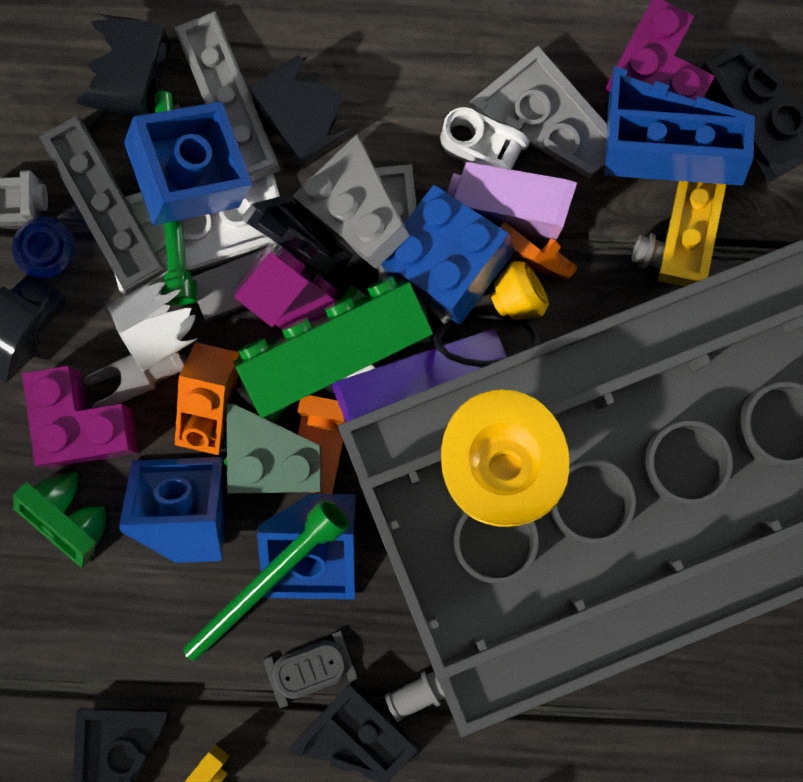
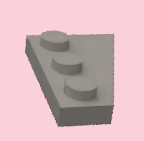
[469,46,607,179]
[293,134,410,269]

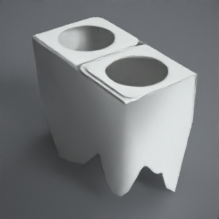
[108,277,198,372]

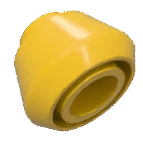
[490,260,549,320]

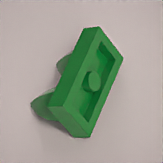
[13,471,106,568]

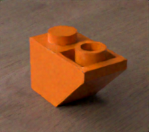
[175,342,240,455]

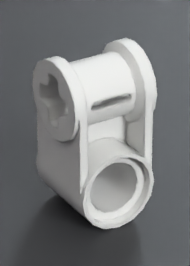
[440,107,530,170]

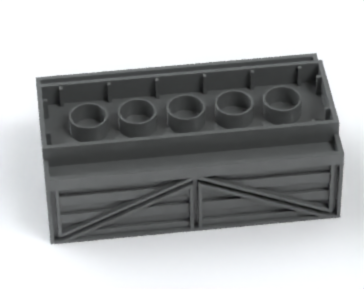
[338,240,803,738]

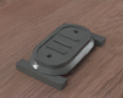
[263,631,358,708]

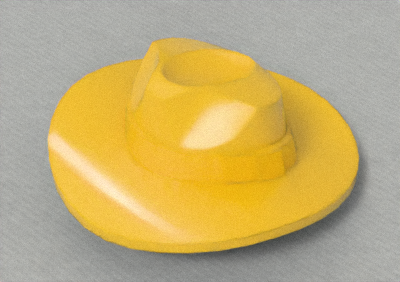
[441,389,570,527]

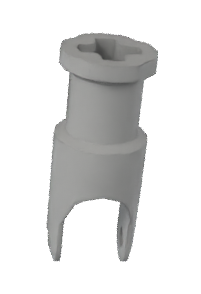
[83,348,187,408]

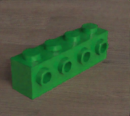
[232,276,433,419]

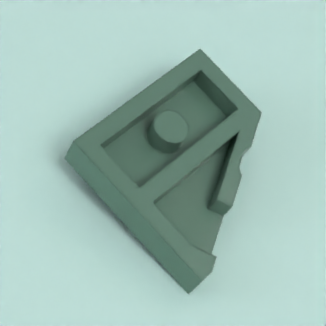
[227,404,322,494]

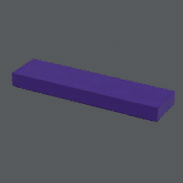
[331,328,507,422]

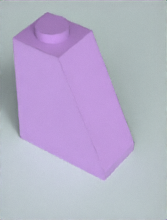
[447,162,577,245]

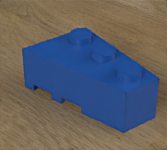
[603,66,755,186]

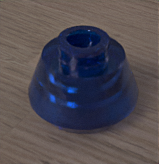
[12,217,75,278]

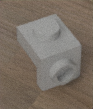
[0,170,48,227]

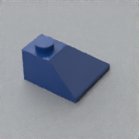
[119,457,226,563]
[257,494,356,599]

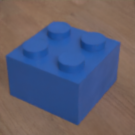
[124,101,252,226]
[381,185,515,325]

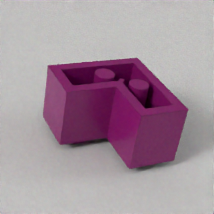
[604,0,715,100]
[234,245,339,329]
[22,366,139,468]

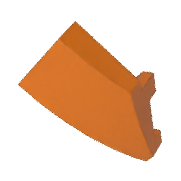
[500,222,578,280]

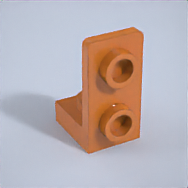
[298,395,346,494]

